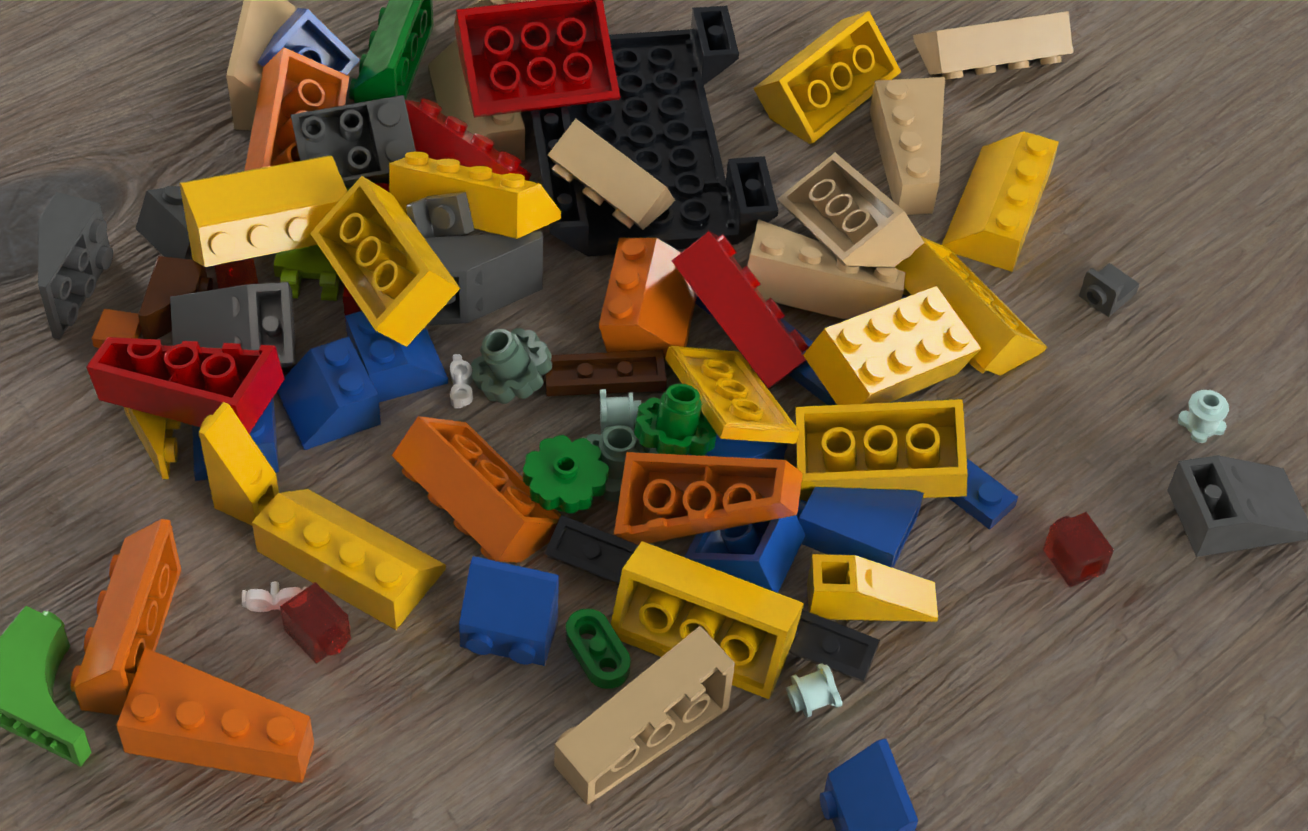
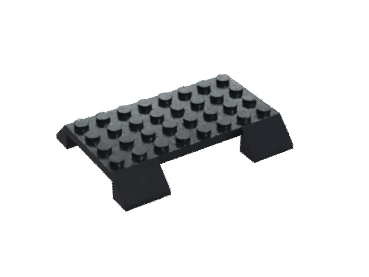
[531,5,778,257]

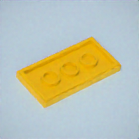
[665,346,800,444]

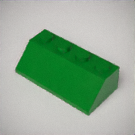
[349,0,434,104]

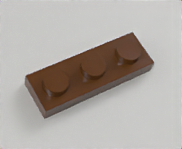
[545,350,667,397]

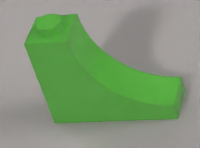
[0,606,92,767]

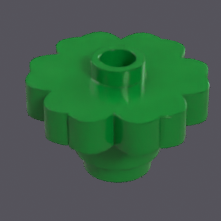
[634,384,717,456]
[523,435,609,514]

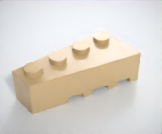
[870,77,945,215]
[747,219,905,320]
[554,626,735,805]

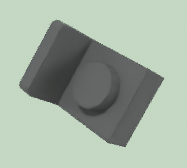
[406,192,474,238]
[1079,263,1139,317]

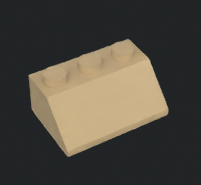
[548,118,675,230]

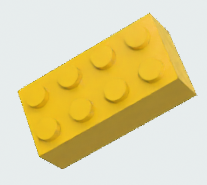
[310,176,460,347]
[803,286,981,405]
[796,399,968,501]

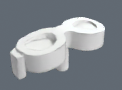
[450,354,473,408]
[242,581,308,612]

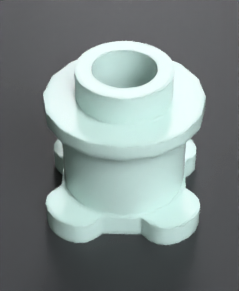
[600,389,641,436]
[1178,390,1229,443]
[786,663,843,718]

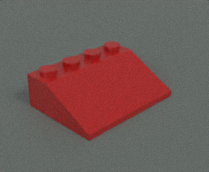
[454,0,620,118]

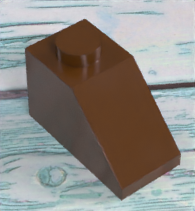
[138,256,213,339]

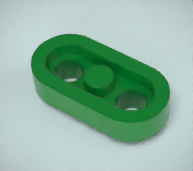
[566,608,631,689]

